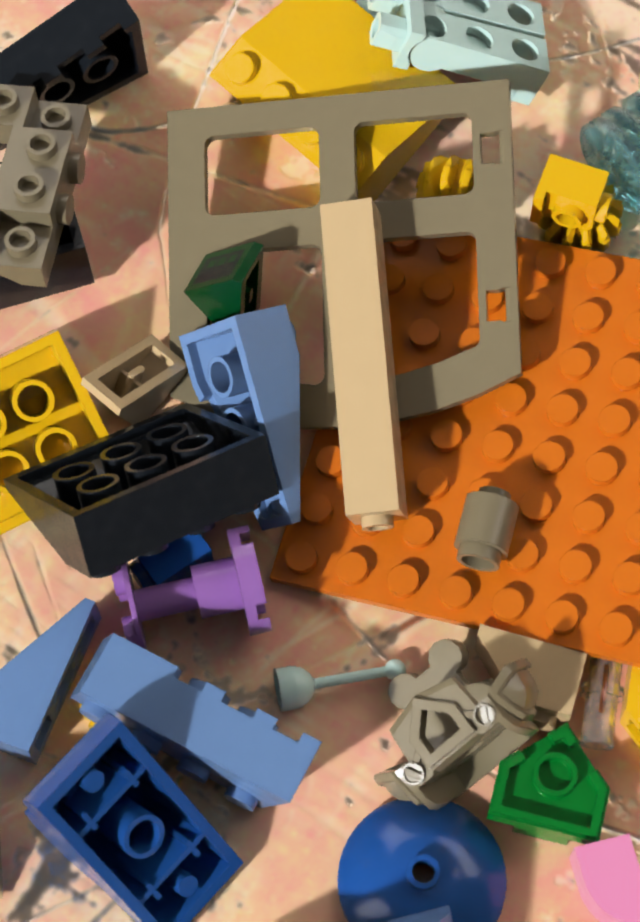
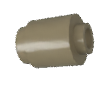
[454,486,519,572]

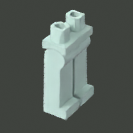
[367,0,550,106]

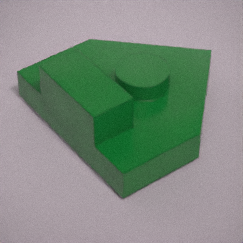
[487,722,610,845]

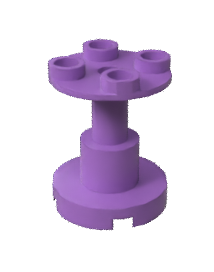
[112,525,272,650]

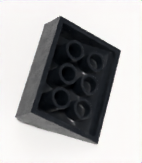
[3,403,279,578]

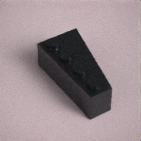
[0,0,148,151]

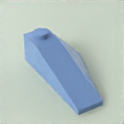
[179,304,300,531]

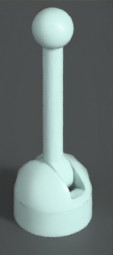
[273,659,406,712]

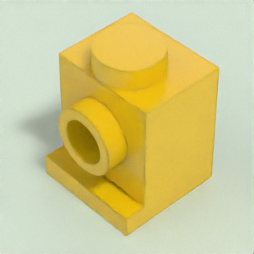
[530,153,614,231]

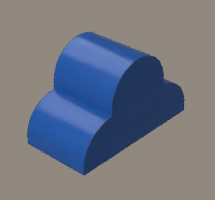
[23,713,244,922]

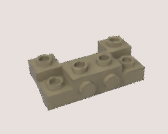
[0,84,92,288]

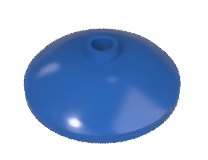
[338,799,507,922]

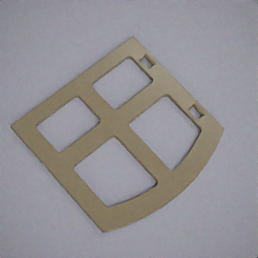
[167,79,523,430]

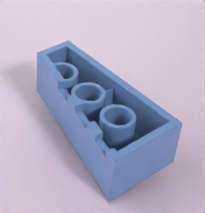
[70,633,322,811]

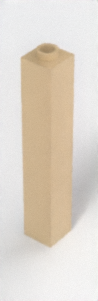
[320,197,408,531]

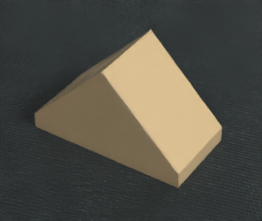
[81,334,188,425]

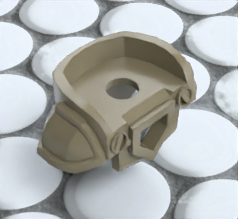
[374,639,539,810]

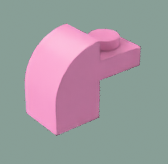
[569,833,640,922]

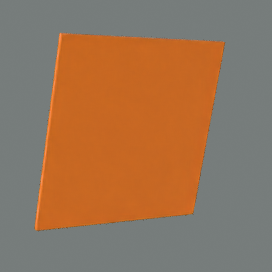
[269,236,640,668]

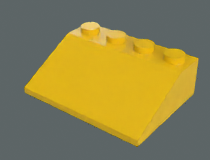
[210,0,455,202]
[0,330,109,535]

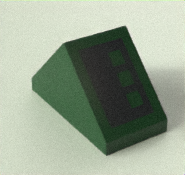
[184,241,264,323]

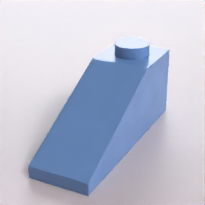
[0,598,101,765]

